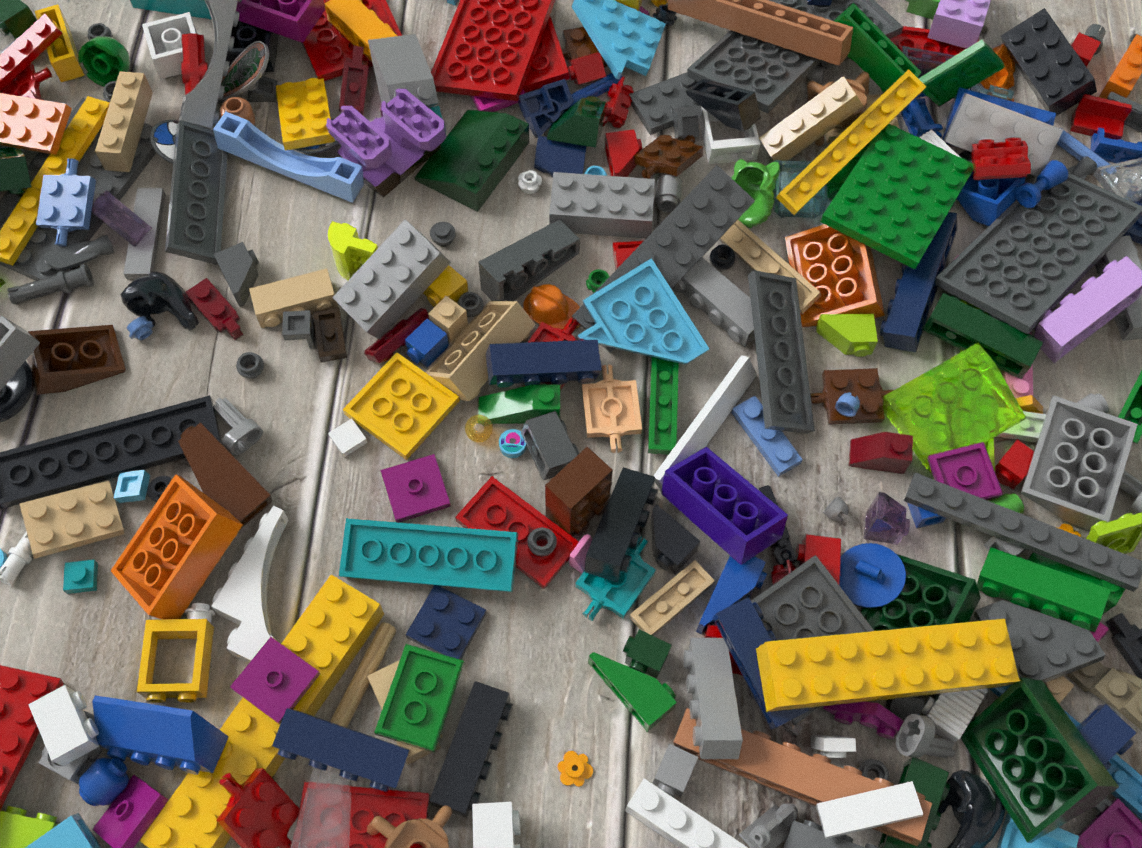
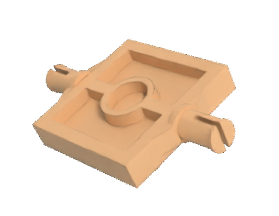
[582,365,642,453]

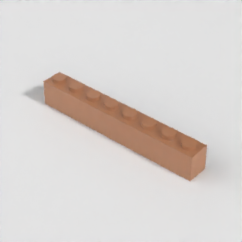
[668,0,853,66]
[673,708,932,846]

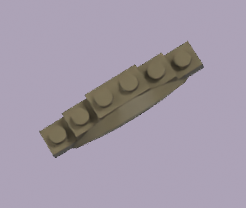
[1066,662,1142,731]

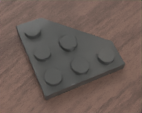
[974,600,1106,683]

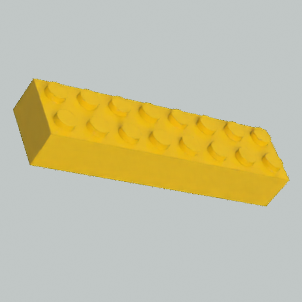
[756,619,1020,712]

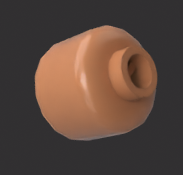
[220,97,255,125]

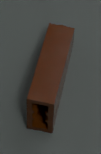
[178,422,272,530]

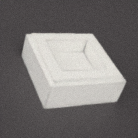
[328,418,368,457]

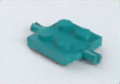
[575,536,656,621]

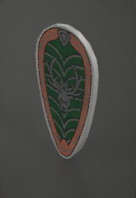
[217,41,269,103]

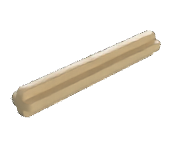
[330,622,396,728]

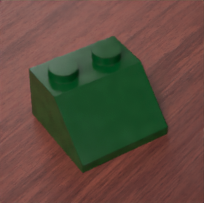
[547,96,606,147]

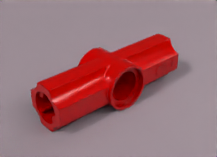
[181,33,208,95]

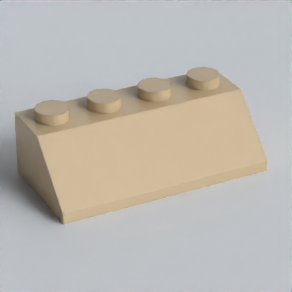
[425,301,536,401]

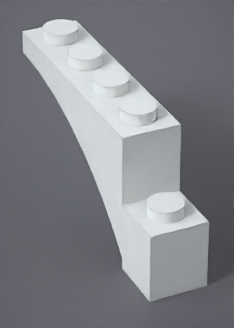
[211,506,289,663]

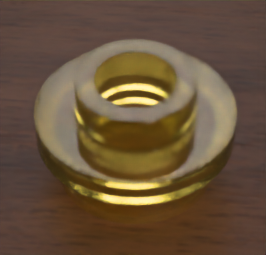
[465,414,493,442]

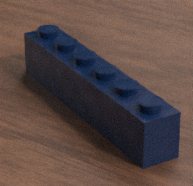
[880,212,958,352]

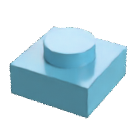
[114,470,150,503]

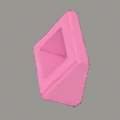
[569,534,593,573]

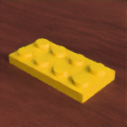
[276,78,335,151]

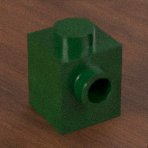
[623,629,672,679]

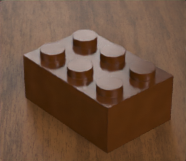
[545,447,613,537]

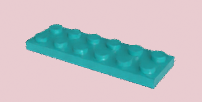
[339,518,519,592]

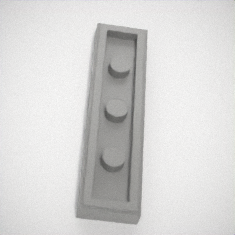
[123,188,165,279]

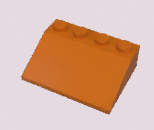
[785,224,885,327]
[111,474,243,619]

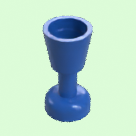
[1015,160,1069,208]

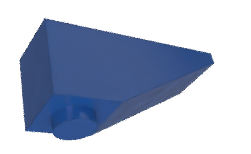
[696,556,767,634]

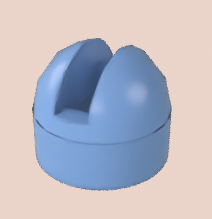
[835,392,860,417]

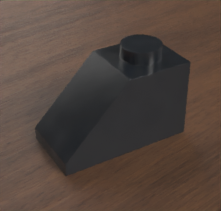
[651,504,700,574]

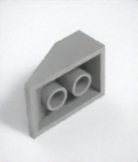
[368,34,438,108]

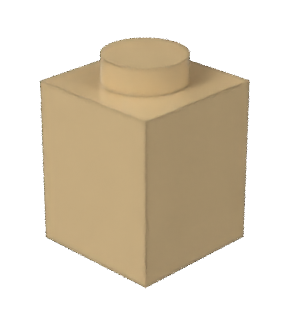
[428,296,468,344]

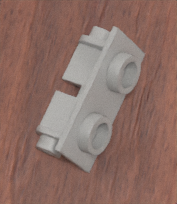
[739,803,798,848]

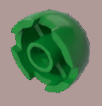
[78,36,131,87]

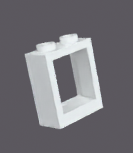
[698,107,760,164]

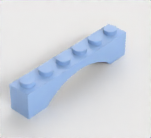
[213,111,364,203]

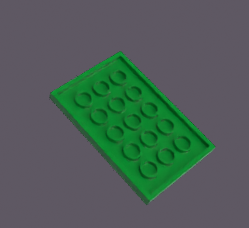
[820,124,973,269]

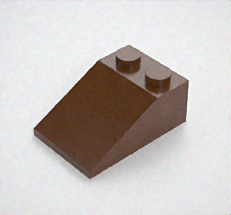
[27,325,126,395]

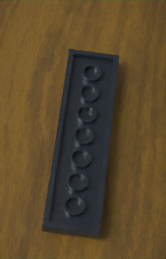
[0,395,223,509]

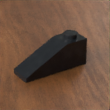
[686,79,761,131]

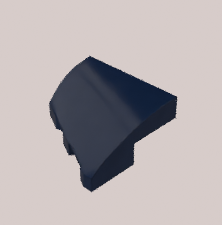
[517,79,574,138]
[534,136,587,177]

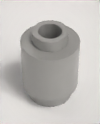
[655,174,682,212]

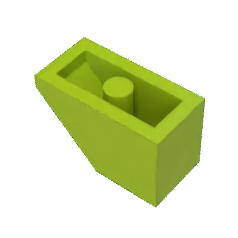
[816,314,878,357]

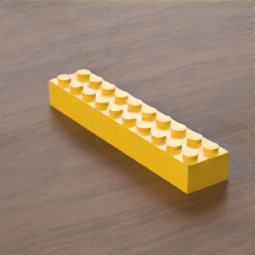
[140,574,384,848]

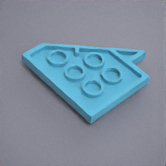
[572,0,666,80]
[578,258,709,365]

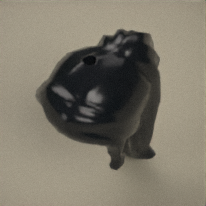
[120,272,199,331]
[937,770,1006,848]

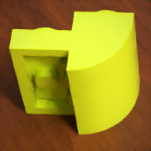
[328,221,378,280]

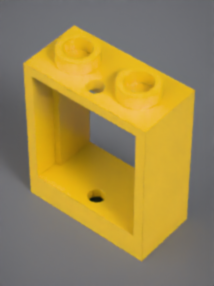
[137,619,214,703]

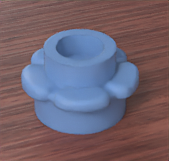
[127,316,153,340]

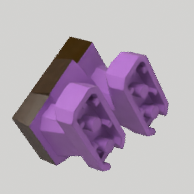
[326,89,446,198]

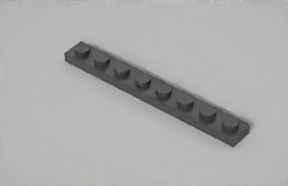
[904,473,1142,592]

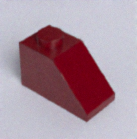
[848,432,913,474]

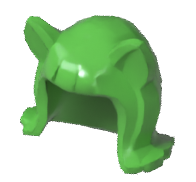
[731,159,780,228]

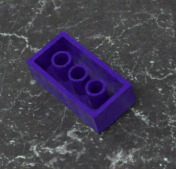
[661,447,788,565]

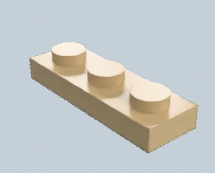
[629,560,715,636]

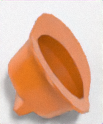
[523,284,580,330]

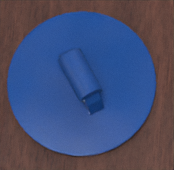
[839,543,906,608]

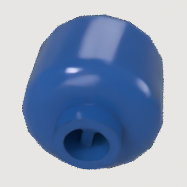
[79,757,129,806]

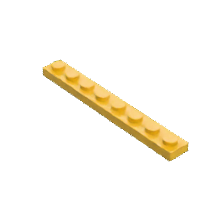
[776,69,927,215]
[0,96,110,266]

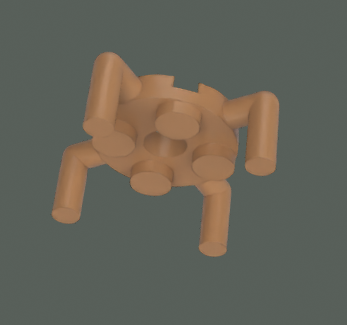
[807,71,869,146]
[367,805,452,848]

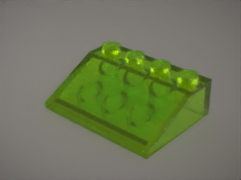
[883,343,1026,474]

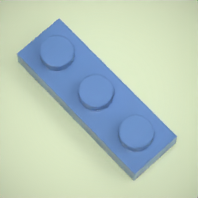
[731,396,803,477]

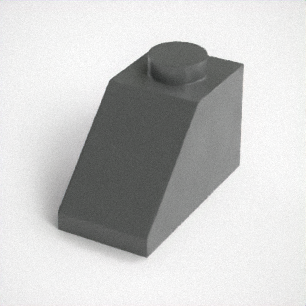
[214,242,259,307]

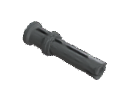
[7,264,94,305]

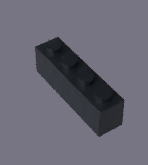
[585,467,658,583]
[429,681,513,818]

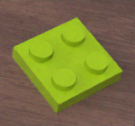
[1086,512,1142,554]

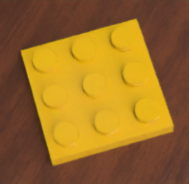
[343,352,460,460]

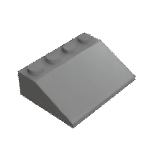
[1021,395,1138,531]

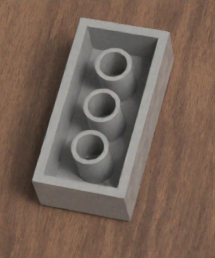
[943,93,1063,177]
[549,172,655,238]
[332,219,451,339]

